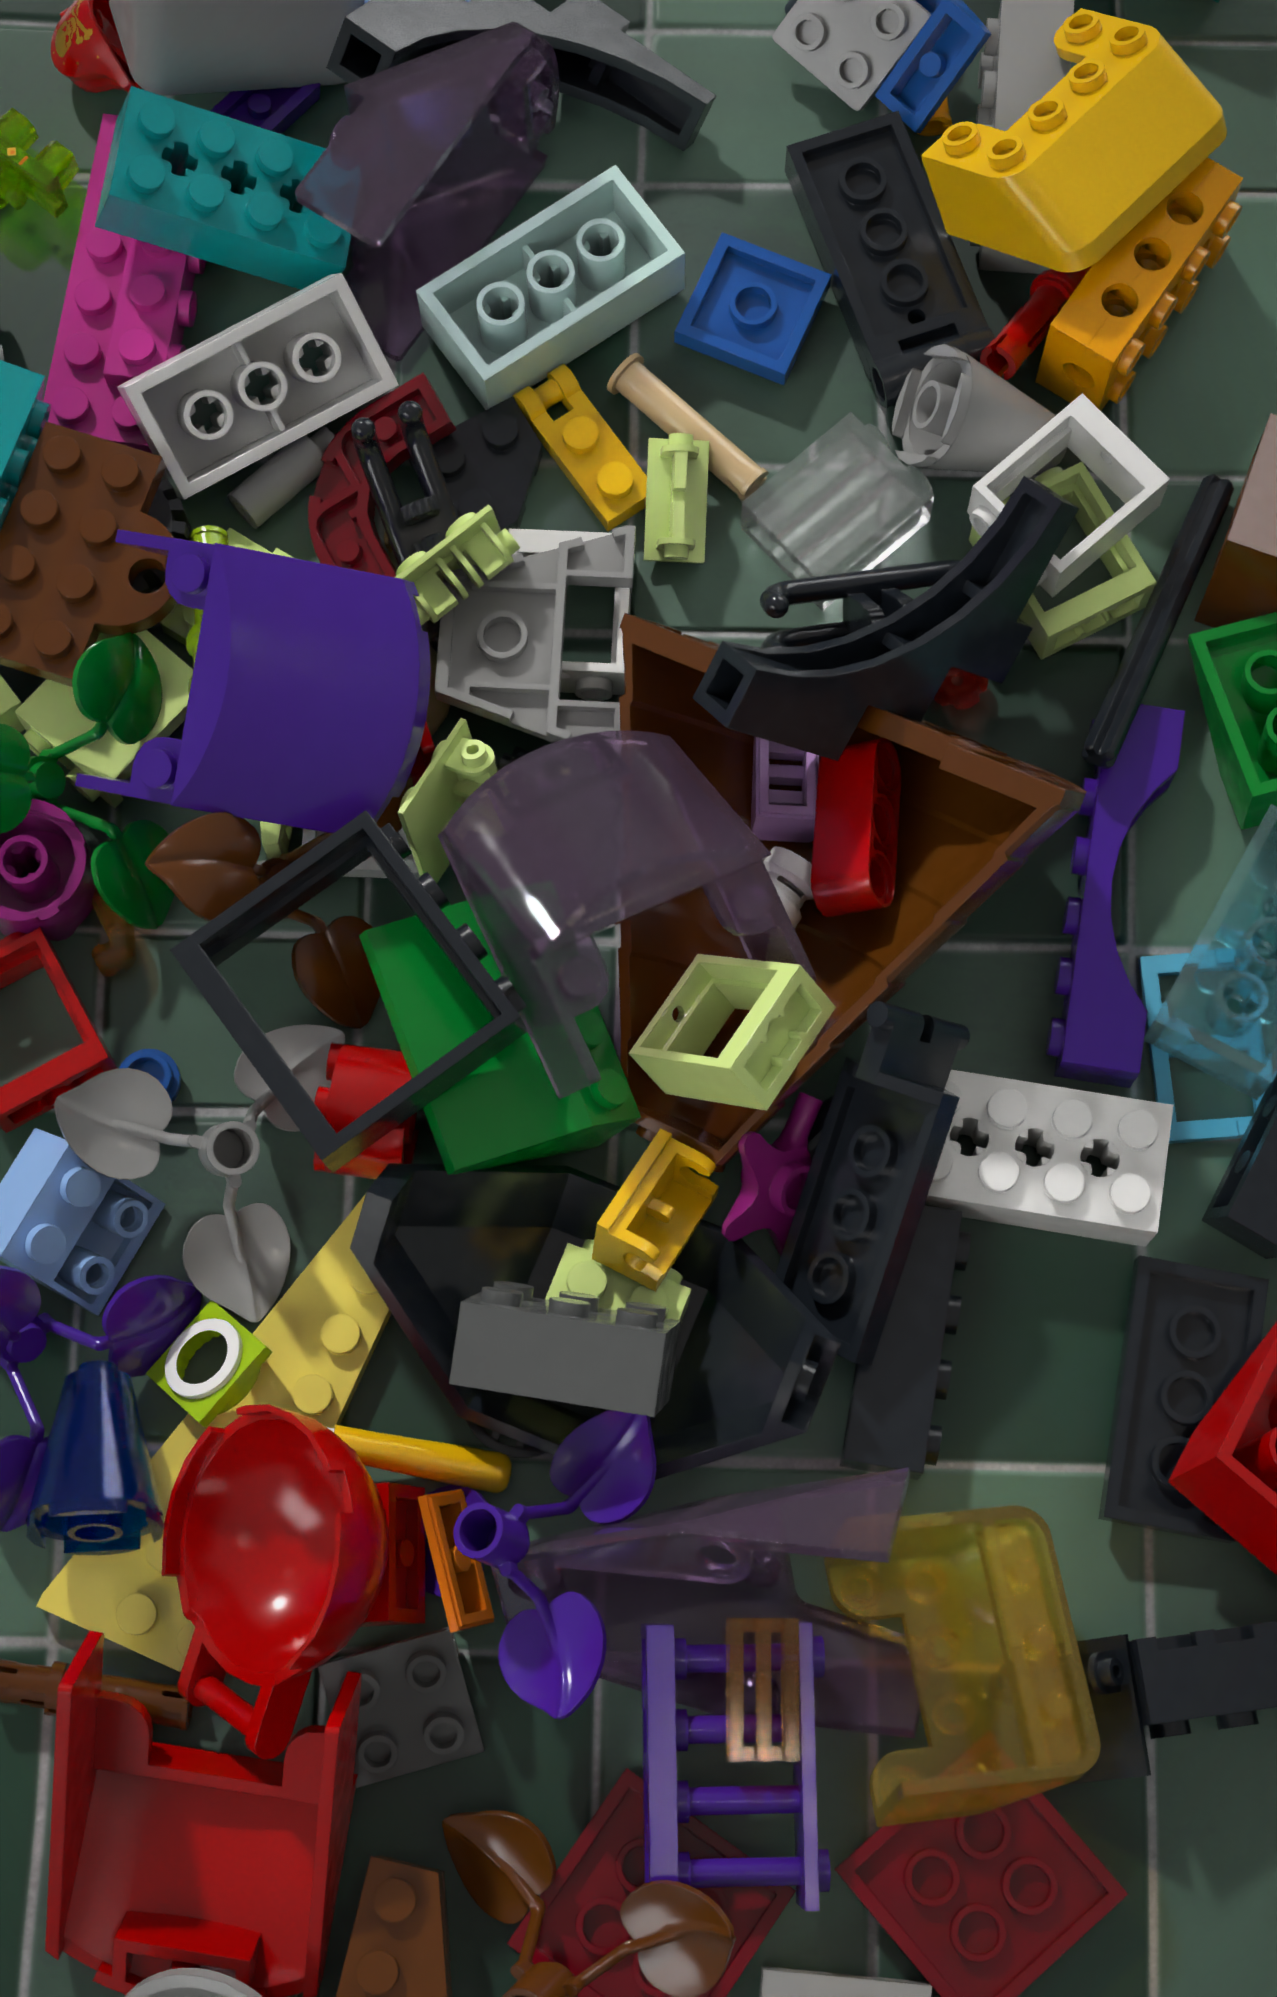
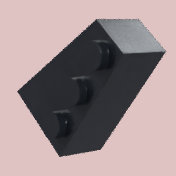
[1129,1621,1277,1739]

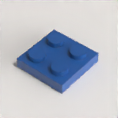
[674,232,832,385]

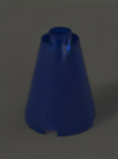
[26,1360,164,1555]

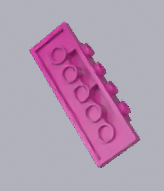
[43,113,207,454]

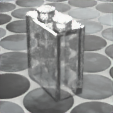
[741,412,935,611]

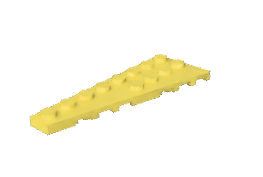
[36,1194,391,1672]

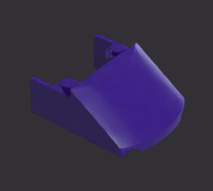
[75,529,431,833]

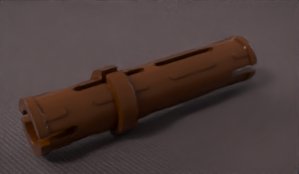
[0,1658,194,1730]

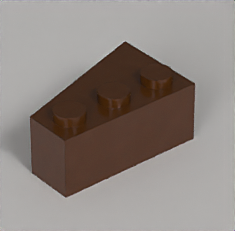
[1194,413,1277,628]
[336,1855,452,1997]

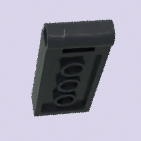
[785,111,995,408]

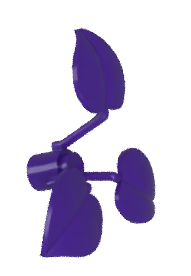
[0,1265,201,1532]
[425,1410,656,1720]

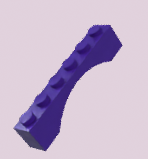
[1046,704,1185,1088]

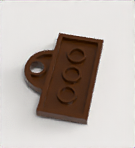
[0,422,177,687]

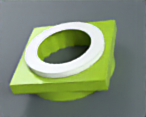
[146,1300,272,1428]

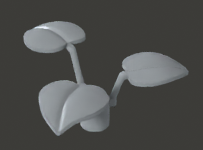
[54,1024,345,1322]

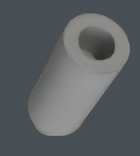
[227,426,335,529]

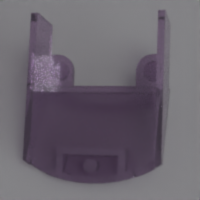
[295,21,559,362]
[438,730,816,1099]

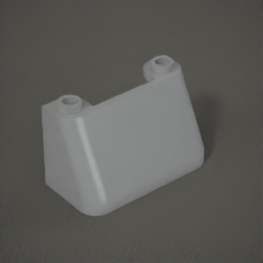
[109,0,364,95]

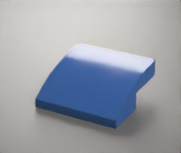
[875,0,991,133]

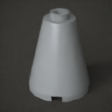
[892,344,1067,476]

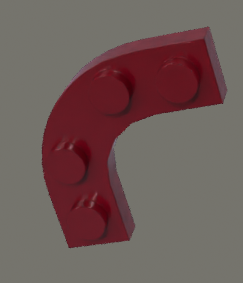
[308,372,457,577]

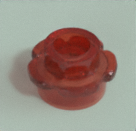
[934,666,988,710]

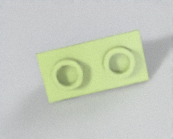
[643,433,709,564]

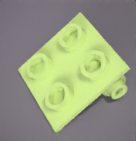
[395,504,520,626]
[397,718,514,883]

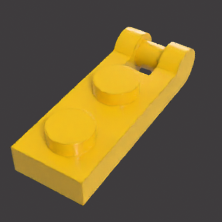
[512,364,647,532]

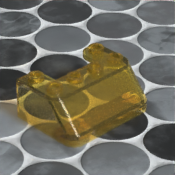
[823,1505,1101,1827]

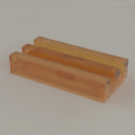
[726,1618,800,1762]

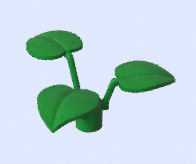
[0,632,175,930]

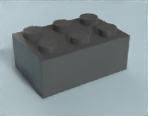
[449,1281,681,1417]

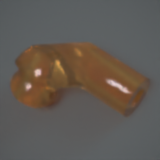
[91,888,137,977]

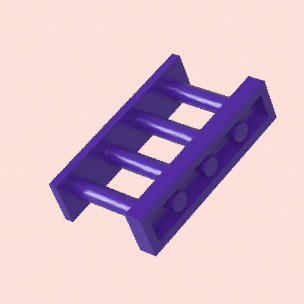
[641,1621,831,1911]

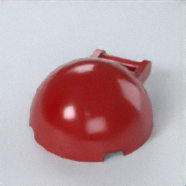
[162,1404,389,1760]

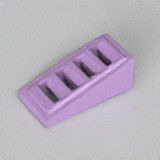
[751,736,819,843]

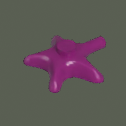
[722,1092,823,1257]

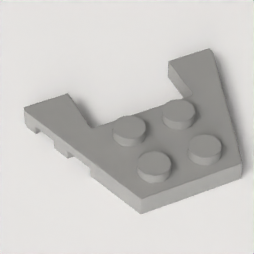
[435,525,636,765]

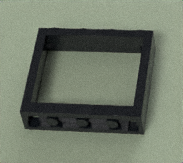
[170,810,527,1173]

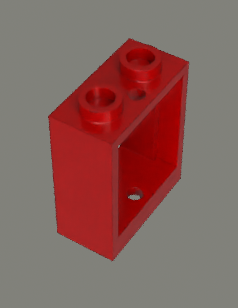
[0,927,118,1133]

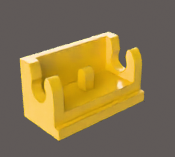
[592,1128,719,1292]

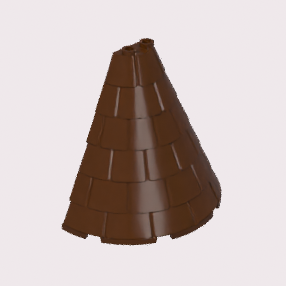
[618,613,1087,1173]

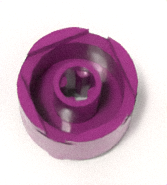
[0,799,99,941]

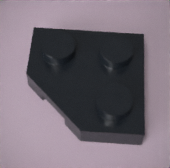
[409,397,543,531]

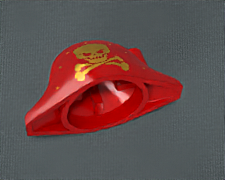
[50,0,142,93]

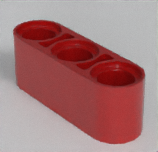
[811,738,901,918]

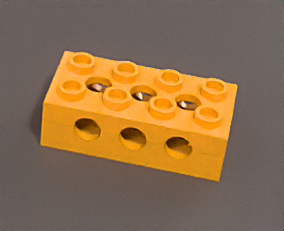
[1035,157,1243,411]

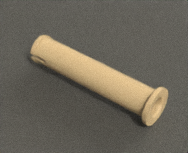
[607,353,769,502]

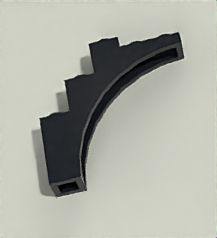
[326,0,716,151]
[693,476,1079,761]

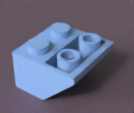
[0,1128,166,1316]

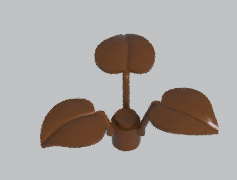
[145,773,413,1029]
[442,1810,736,1997]

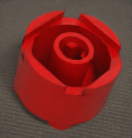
[313,1042,419,1179]

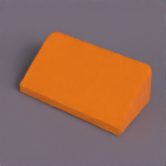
[417,1489,495,1633]

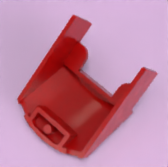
[45,1631,362,1997]

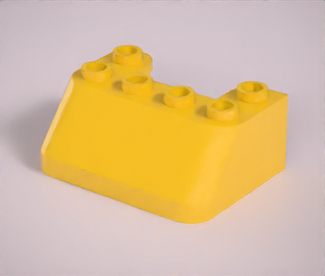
[921,8,1227,272]

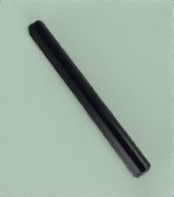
[1082,474,1234,769]

